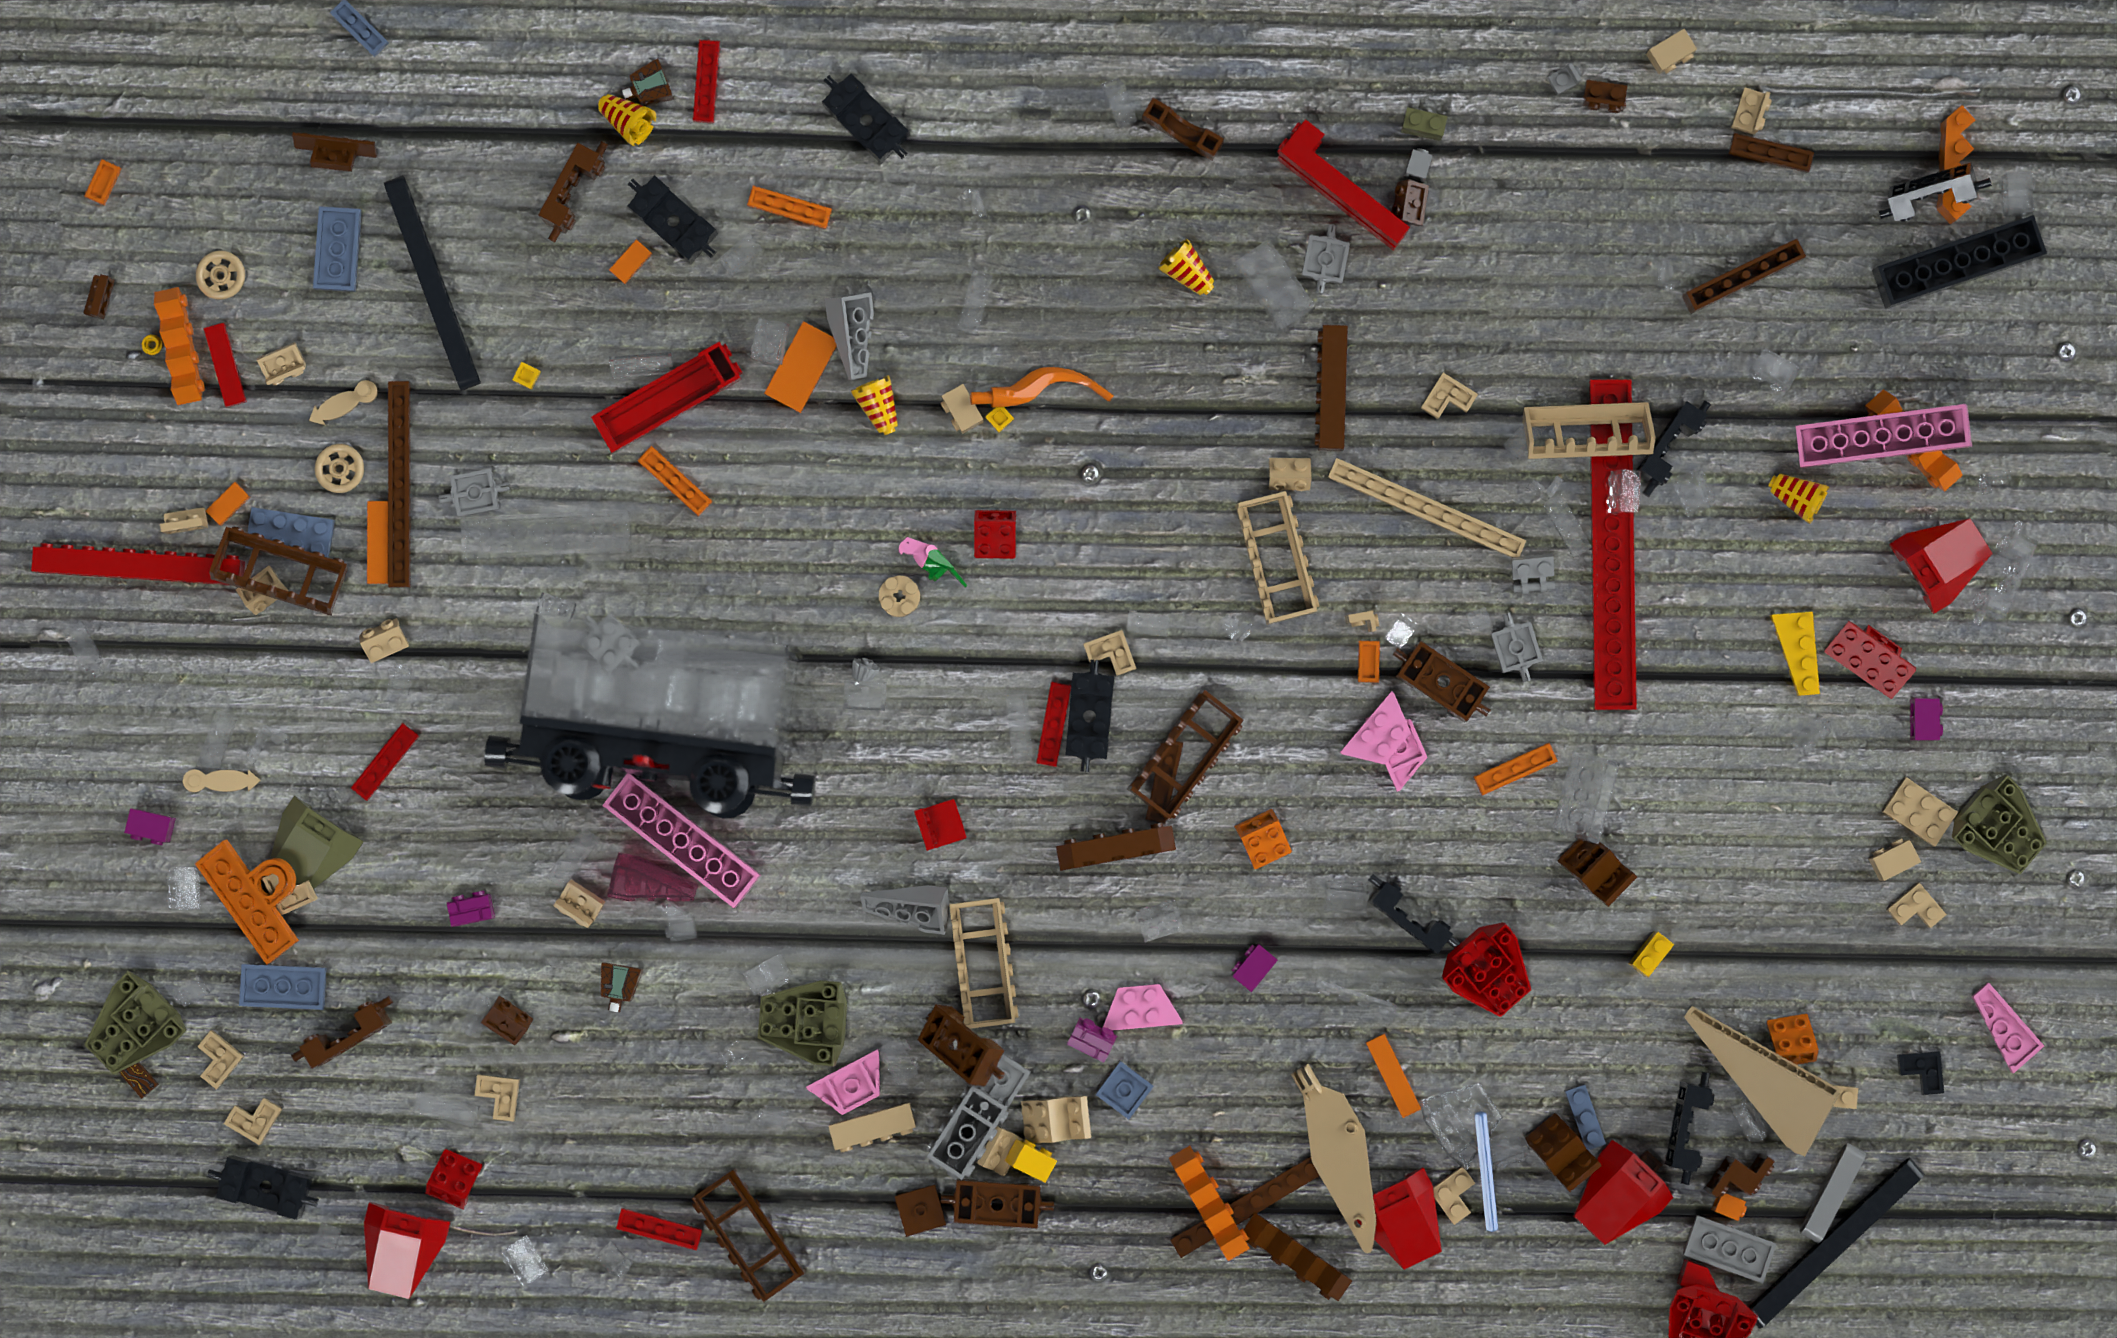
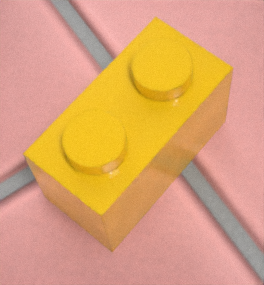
[1628,931,1674,977]
[1004,1139,1057,1183]

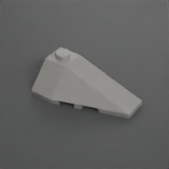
[825,292,874,380]
[861,885,949,935]

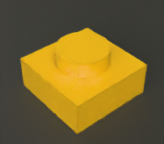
[512,361,541,390]
[985,407,1014,433]

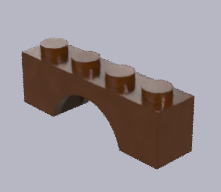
[1142,98,1224,161]

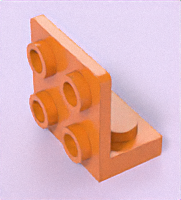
[1234,809,1292,869]
[1767,1014,1819,1065]

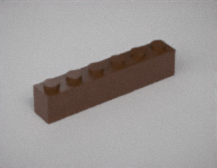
[1682,239,1806,314]
[1314,325,1348,451]

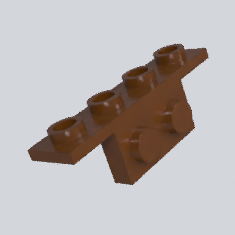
[292,132,377,172]

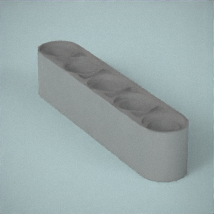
[1799,1143,1866,1243]

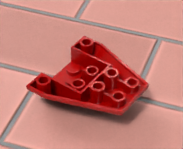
[1889,518,1993,614]
[1441,922,1531,1017]
[1573,1140,1674,1245]
[1357,1167,1442,1270]
[364,1202,451,1299]
[1668,1284,1758,1338]

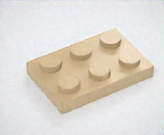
[1882,777,1958,847]

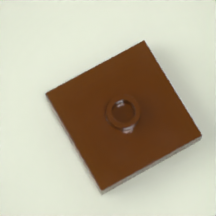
[894,1184,946,1237]

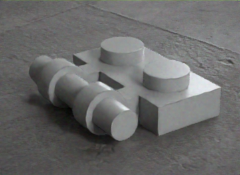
[1511,554,1555,594]

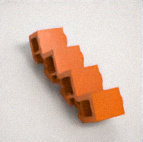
[1936,105,1975,225]
[154,287,205,405]
[1865,389,1963,492]
[1169,1145,1250,1261]

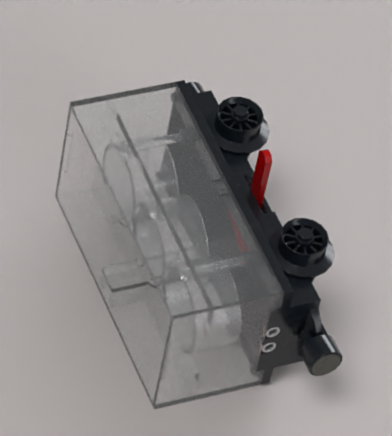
[484,613,816,819]

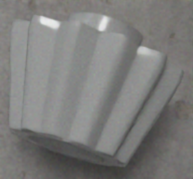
[852,658,880,683]

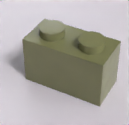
[1401,107,1448,141]

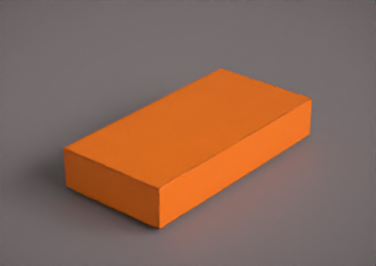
[84,159,122,206]
[609,239,652,284]
[206,482,250,526]
[1358,641,1380,683]

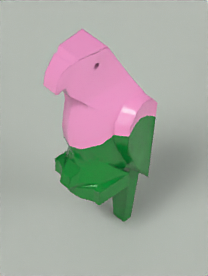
[898,537,968,588]

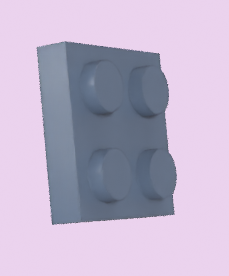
[1095,1061,1154,1120]

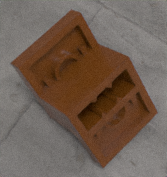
[1557,832,1637,907]
[1524,1113,1602,1193]
[1703,1153,1775,1198]

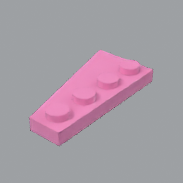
[1971,983,2044,1074]

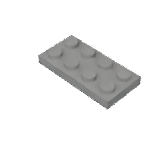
[1683,1215,1777,1283]

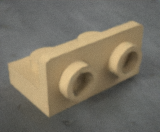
[1731,88,1772,135]
[160,508,208,535]
[236,566,288,615]
[1344,610,1379,632]
[977,1126,1024,1176]

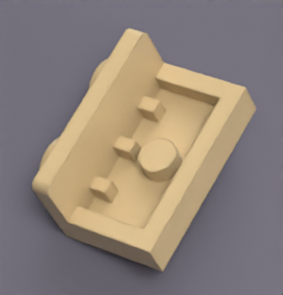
[257,342,306,385]
[1269,458,1311,491]
[359,618,409,663]
[553,879,606,928]

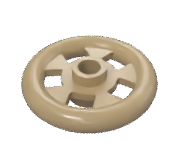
[196,251,245,300]
[315,444,364,493]

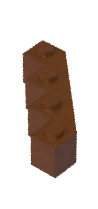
[1056,823,1176,871]
[1244,1213,1353,1301]

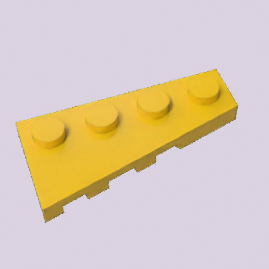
[1770,612,1820,696]

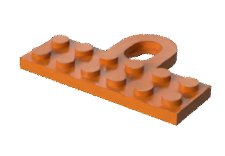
[195,839,299,965]

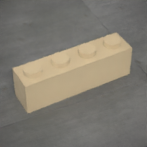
[828,1102,917,1153]

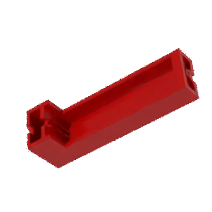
[1277,119,1410,251]
[591,341,743,453]

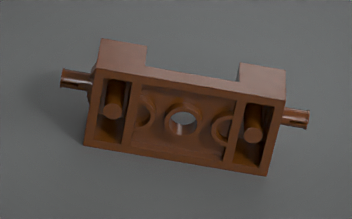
[538,141,608,243]
[1393,641,1491,723]
[291,996,393,1069]
[917,1004,1005,1086]
[941,1178,1054,1229]

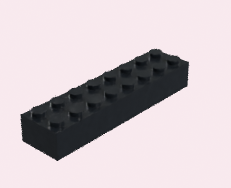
[1872,215,2047,309]

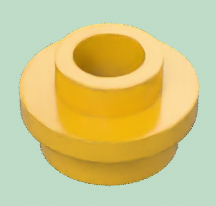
[141,334,163,355]

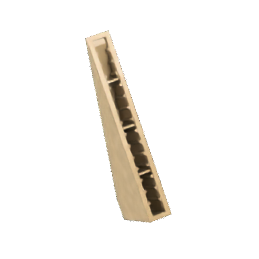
[1684,1006,1842,1157]

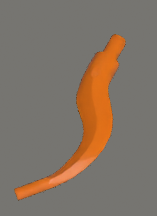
[970,367,1114,408]

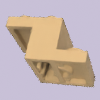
[1021,1096,1091,1143]

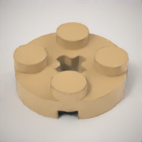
[879,576,920,617]

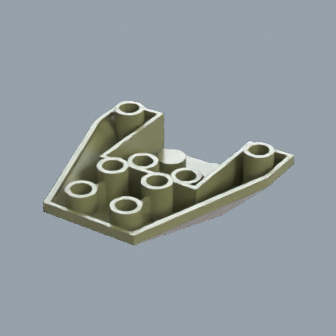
[1952,774,2047,874]
[270,796,364,889]
[85,971,187,1075]
[758,981,847,1066]

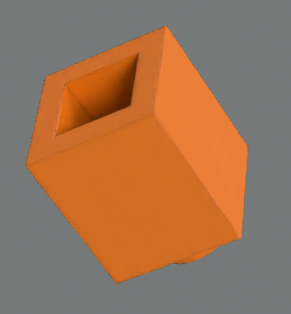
[1711,1193,1747,1221]

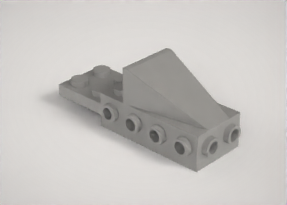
[926,1054,1031,1180]

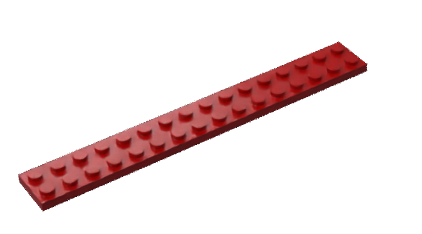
[1589,379,1637,710]

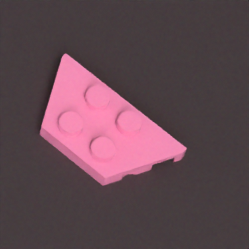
[1340,691,1411,765]
[1365,717,1428,792]
[1102,984,1183,1030]
[806,1049,880,1115]

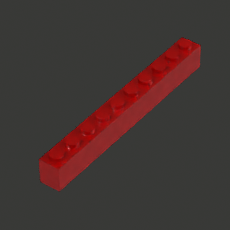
[31,543,245,585]

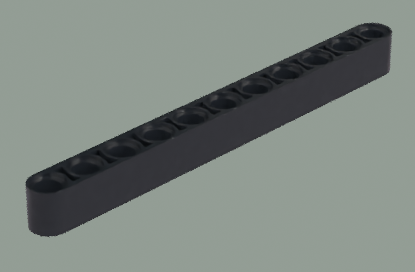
[384,175,481,391]
[1748,1158,1925,1329]

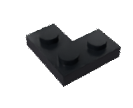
[1897,1051,1944,1095]

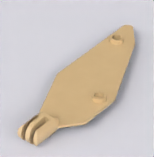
[1291,1064,1376,1253]

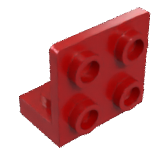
[974,510,1016,559]
[914,799,967,851]
[425,1149,482,1210]

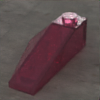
[607,853,698,901]

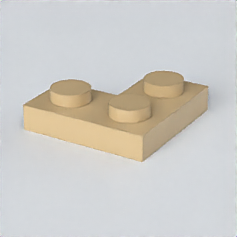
[1421,373,1478,419]
[1083,630,1136,676]
[262,874,318,915]
[1886,883,1947,928]
[197,1030,245,1089]
[475,1074,520,1121]
[224,1098,283,1145]
[1433,1166,1475,1225]

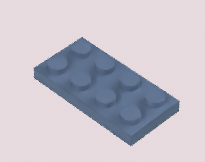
[313,207,362,292]
[245,507,335,558]
[239,964,327,1010]

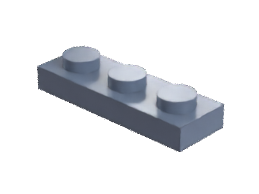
[330,0,389,58]
[1565,1084,1606,1150]

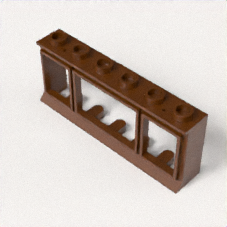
[209,527,348,616]
[1127,690,1244,820]
[692,1168,806,1303]

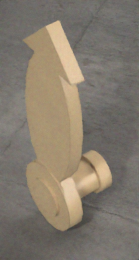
[309,380,378,425]
[183,769,261,793]

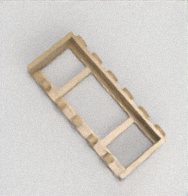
[1522,402,1655,459]
[1236,491,1319,625]
[949,898,1019,1029]

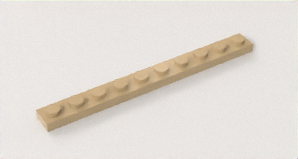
[1328,458,1526,558]

